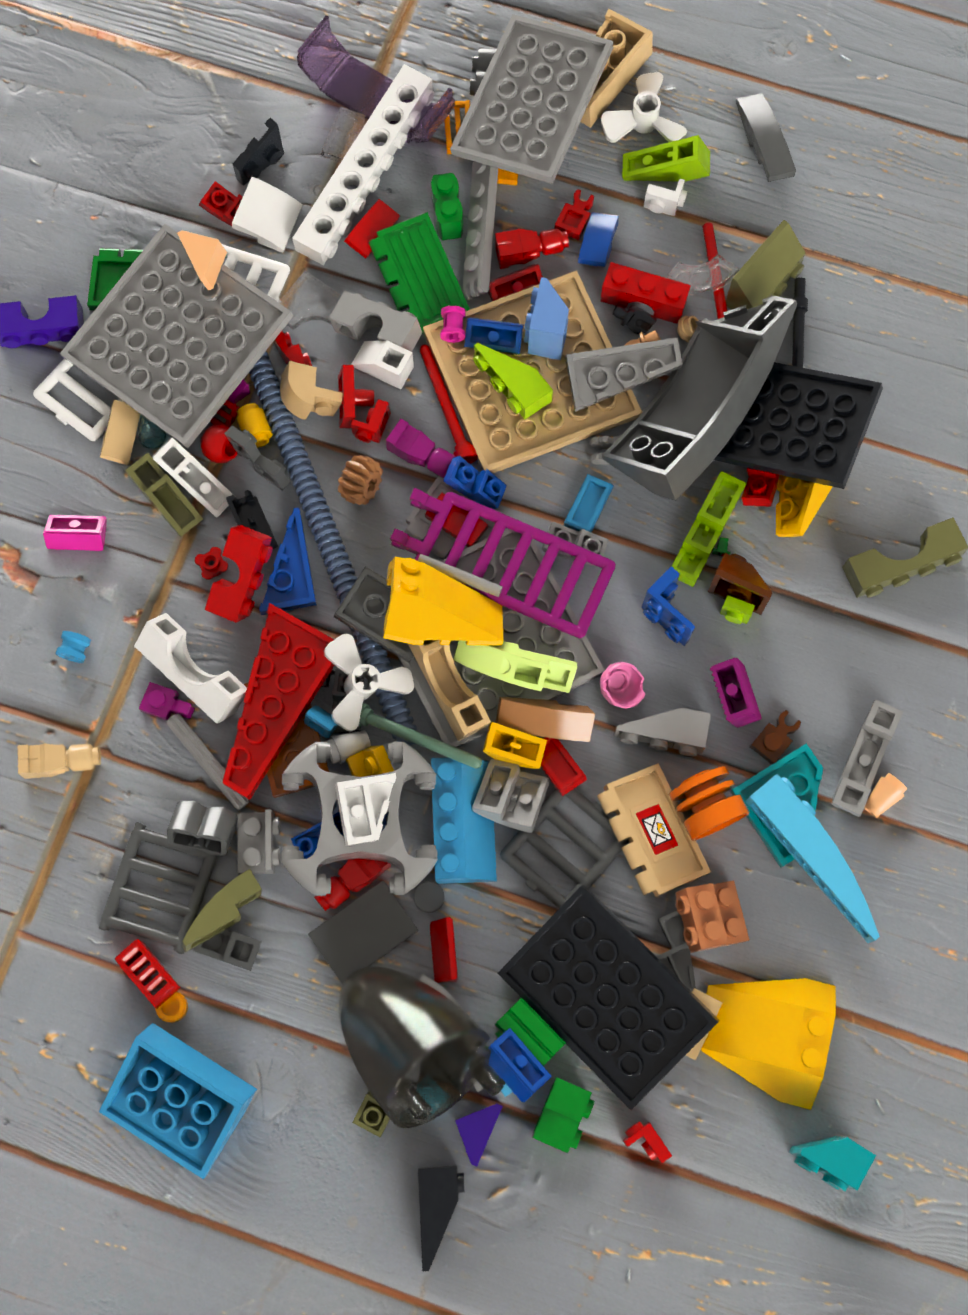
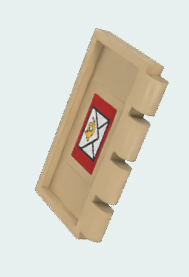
[597,763,711,897]

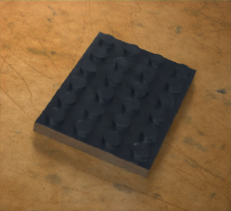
[714,362,883,489]
[498,884,719,1110]

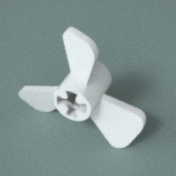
[601,72,687,143]
[324,634,414,732]

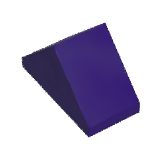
[455,1104,503,1167]

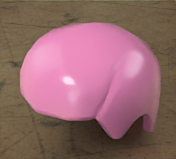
[600,662,645,709]

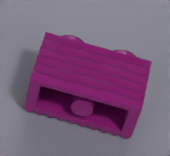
[710,658,762,728]

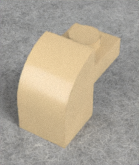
[280,361,343,420]

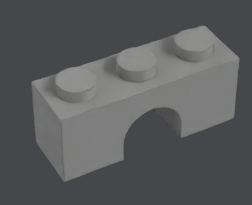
[329,291,422,352]

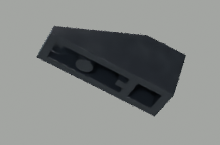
[418,1166,465,1271]

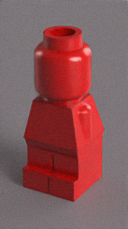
[495,228,569,269]
[314,858,391,911]

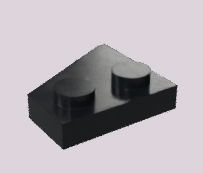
[232,118,284,186]

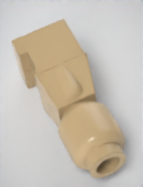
[17,743,101,779]

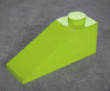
[622,135,710,182]

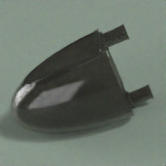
[339,966,505,1128]

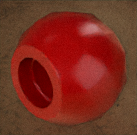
[200,424,238,463]

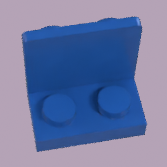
[641,566,695,646]

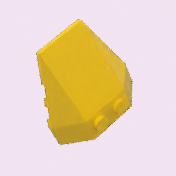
[383,556,504,646]
[700,978,836,1110]

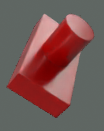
[338,365,375,429]

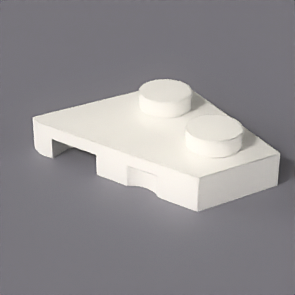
[335,773,396,846]

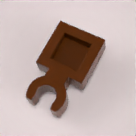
[750,710,801,764]

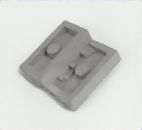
[472,759,549,833]

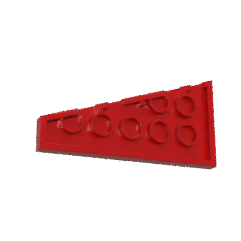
[222,603,335,800]

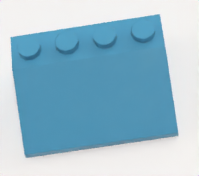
[99,1023,257,1179]

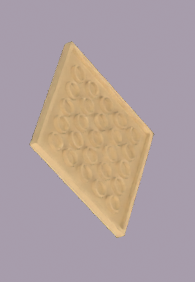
[423,270,642,474]

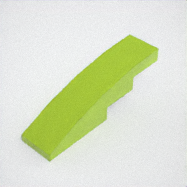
[672,471,747,587]

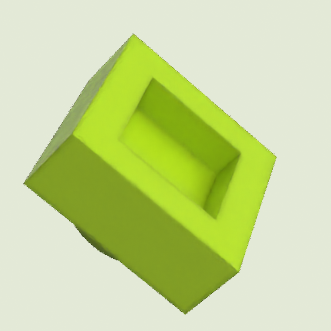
[720,595,755,624]

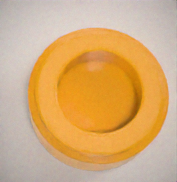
[155,992,188,1023]

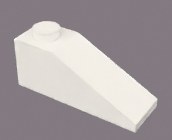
[152,437,236,518]

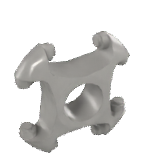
[281,741,438,896]

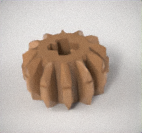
[338,455,383,505]

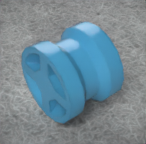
[55,631,91,663]

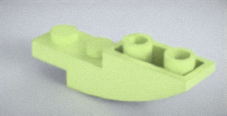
[453,640,578,693]

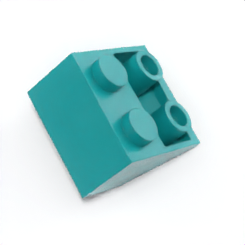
[789,1136,876,1192]

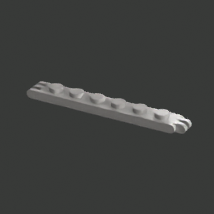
[462,161,498,301]

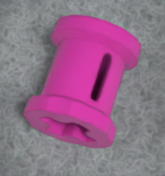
[440,306,466,343]

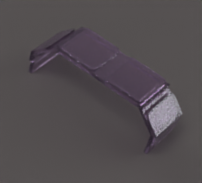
[297,15,455,143]

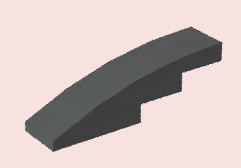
[736,93,796,182]

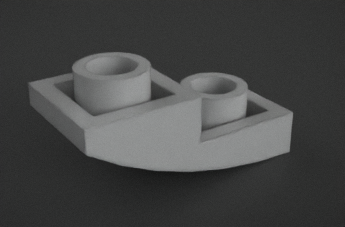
[541,522,609,567]

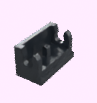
[226,490,278,549]

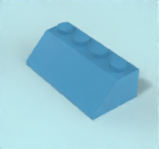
[431,758,497,884]

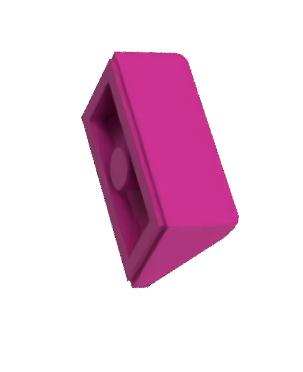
[43,515,107,551]

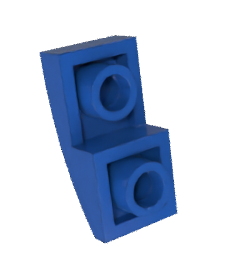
[578,212,619,267]
[443,456,507,509]

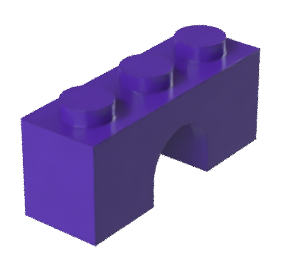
[0,295,84,348]

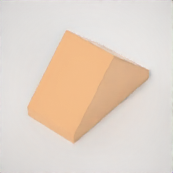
[177,230,227,291]

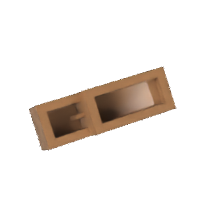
[495,697,595,742]

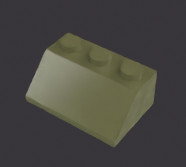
[726,220,806,310]

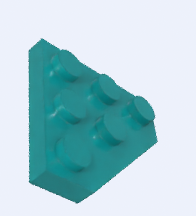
[730,743,824,868]

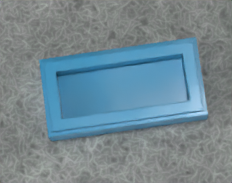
[564,474,614,533]

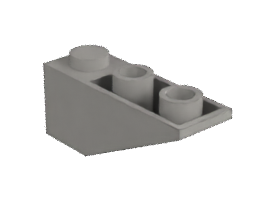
[614,708,711,756]

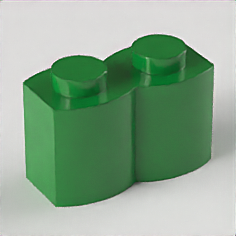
[431,173,463,241]
[532,1077,595,1153]

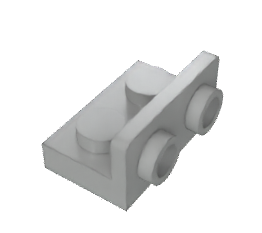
[237,809,281,875]

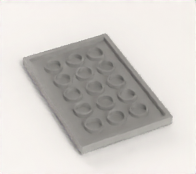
[450,14,614,184]

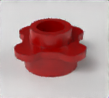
[195,547,229,580]

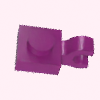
[139,682,195,720]

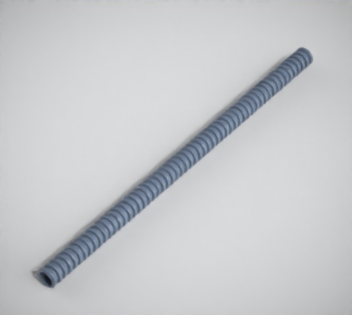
[249,351,417,746]

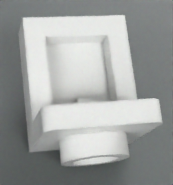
[644,179,688,216]

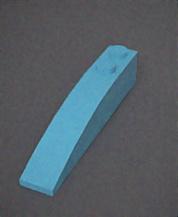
[745,774,880,943]

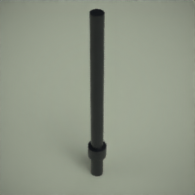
[792,277,808,368]

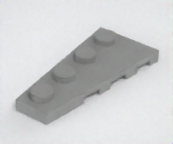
[565,337,683,412]

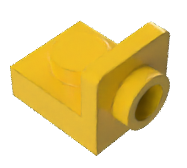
[346,745,394,777]

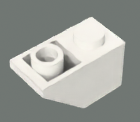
[351,340,414,390]

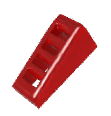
[115,939,181,1009]

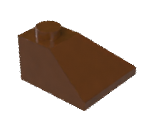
[708,553,772,615]

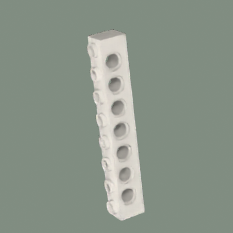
[292,64,434,265]

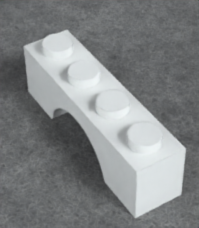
[134,613,247,724]

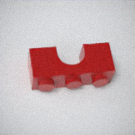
[600,262,691,324]
[204,525,273,623]

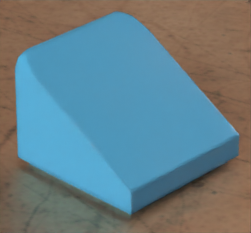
[304,705,338,738]

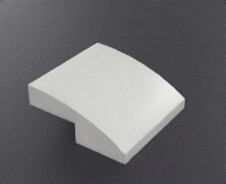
[232,177,303,253]

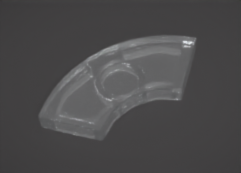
[665,255,739,295]

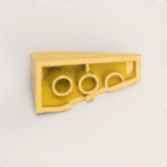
[776,475,832,537]

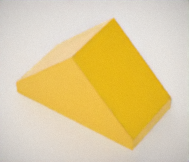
[483,722,547,769]

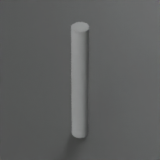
[418,554,503,597]

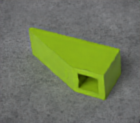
[473,343,553,420]

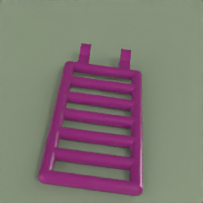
[390,488,616,639]

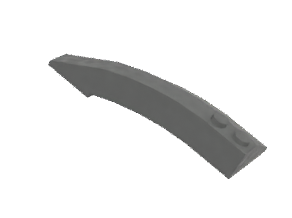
[602,296,797,501]

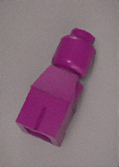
[386,418,455,478]

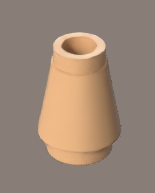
[864,773,907,818]

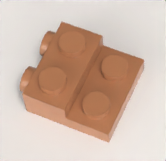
[675,880,750,953]

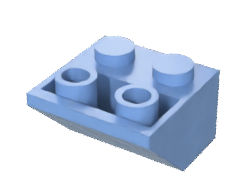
[524,277,569,360]

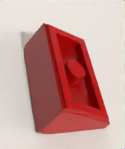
[488,264,543,301]
[430,917,458,983]

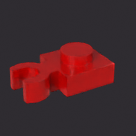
[554,189,594,240]

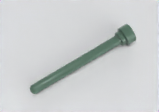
[358,703,482,768]

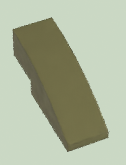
[125,453,203,537]
[182,869,262,953]

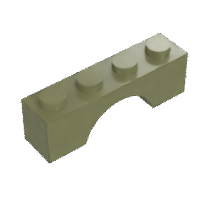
[842,517,968,598]

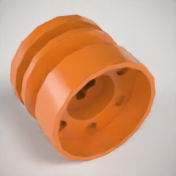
[669,766,750,841]

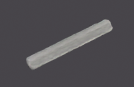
[167,713,249,810]

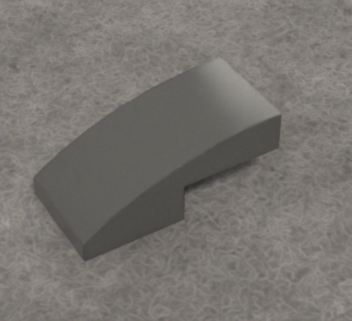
[193,929,262,971]

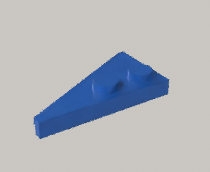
[259,507,317,615]

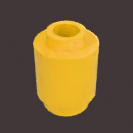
[237,403,273,448]

